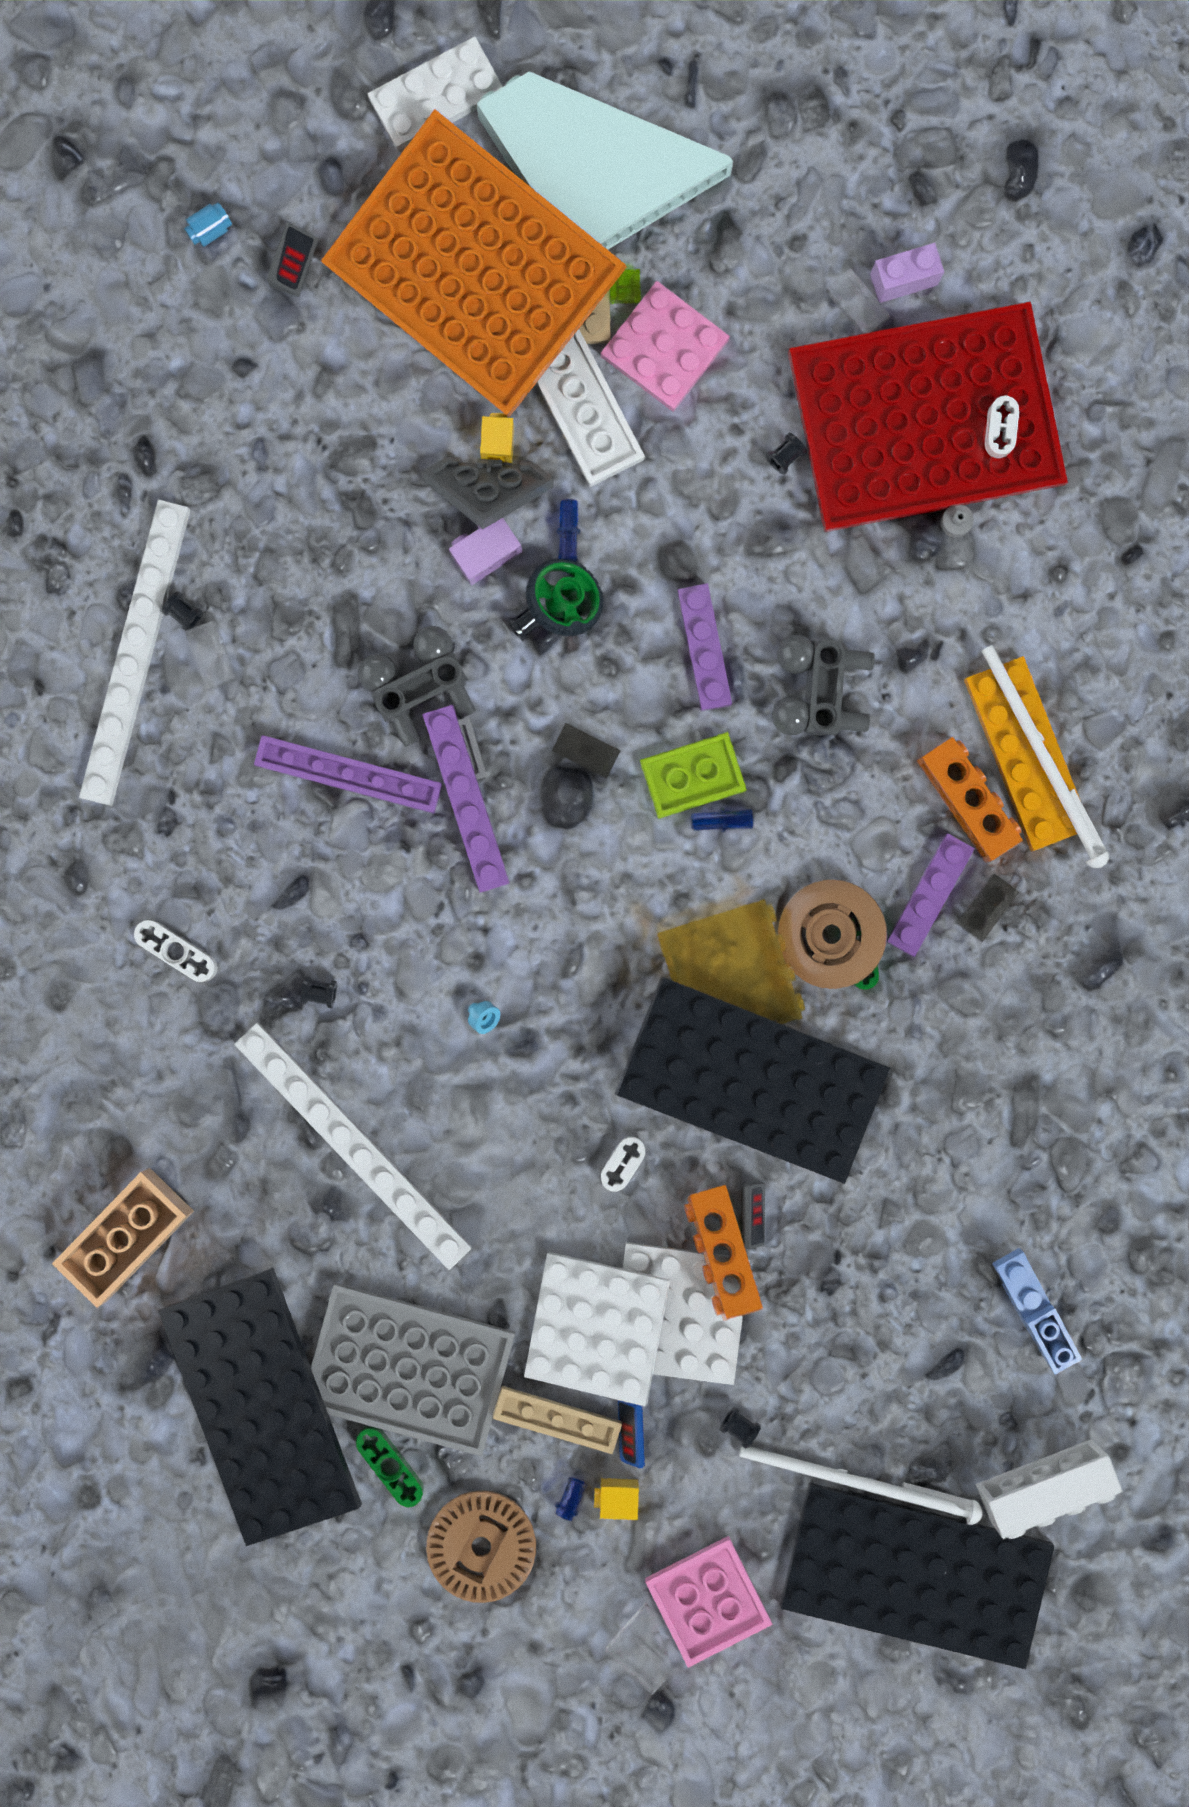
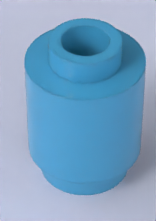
[184,202,232,247]

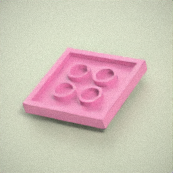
[601,281,730,412]
[645,1536,772,1668]

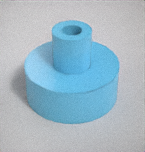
[468,1001,500,1034]

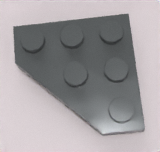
[422,457,554,529]

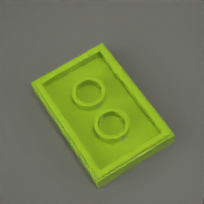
[639,732,747,819]

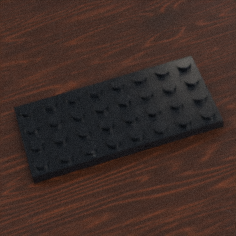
[615,976,890,1184]
[158,1268,362,1547]
[780,1482,1055,1670]

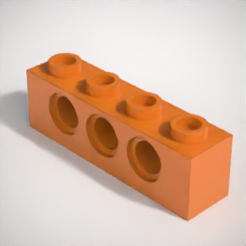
[916,737,1023,863]
[684,1185,763,1321]

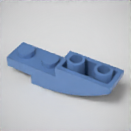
[992,1248,1082,1375]

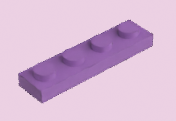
[677,583,732,712]
[886,834,975,957]

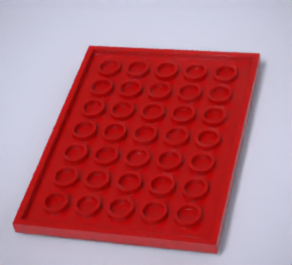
[788,301,1068,533]

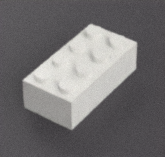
[976,1439,1123,1539]

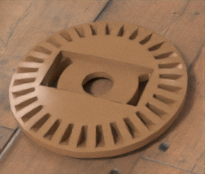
[778,880,887,989]
[426,1490,536,1603]

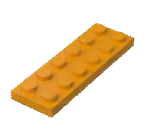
[964,656,1080,852]

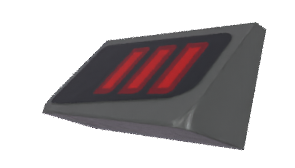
[267,223,319,297]
[741,1182,765,1249]

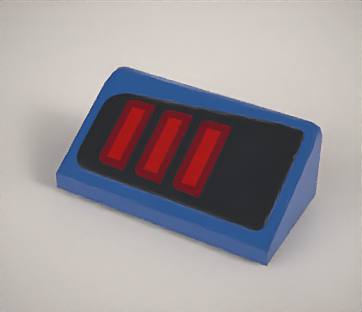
[618,1400,645,1468]

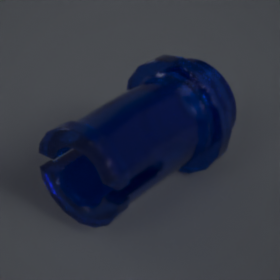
[555,1477,588,1521]

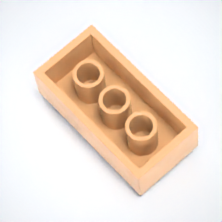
[52,1168,194,1308]

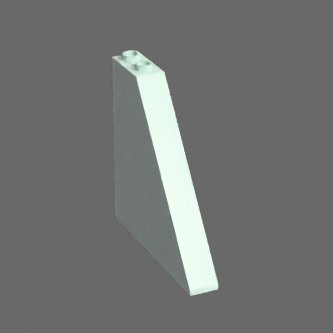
[477,71,733,249]

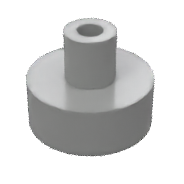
[941,505,974,538]

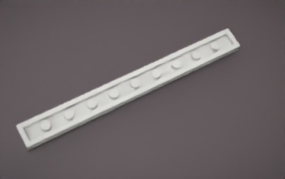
[79,500,191,806]
[234,1023,472,1270]

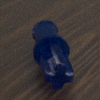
[556,499,581,562]
[690,808,753,833]

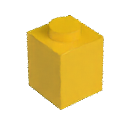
[480,413,514,463]
[594,1478,639,1520]

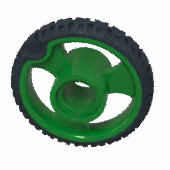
[526,558,604,637]

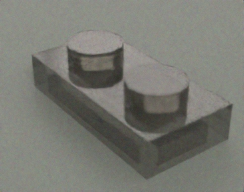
[552,723,621,779]
[955,873,1019,942]

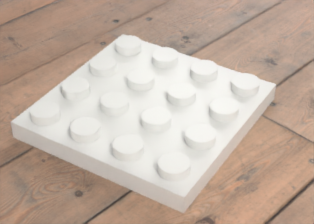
[622,1242,750,1385]
[524,1252,670,1406]

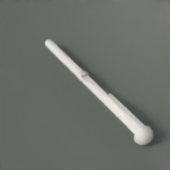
[982,645,1109,868]
[739,1446,982,1525]

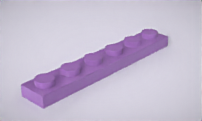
[422,705,510,893]
[254,735,443,814]

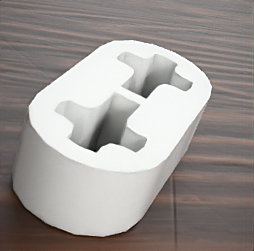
[985,396,1019,458]
[601,1136,645,1192]

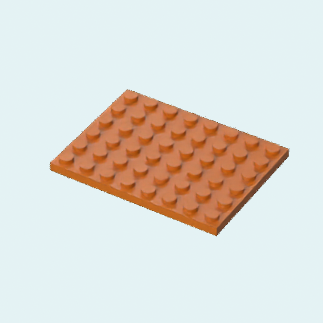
[321,109,627,417]

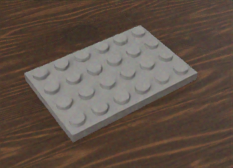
[311,1283,515,1456]

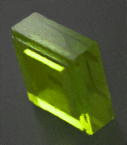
[610,269,641,304]

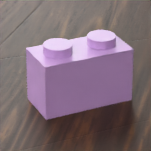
[870,243,944,303]
[449,518,522,586]

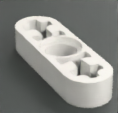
[134,920,217,982]

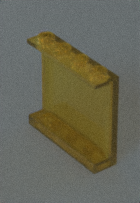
[656,899,805,1024]

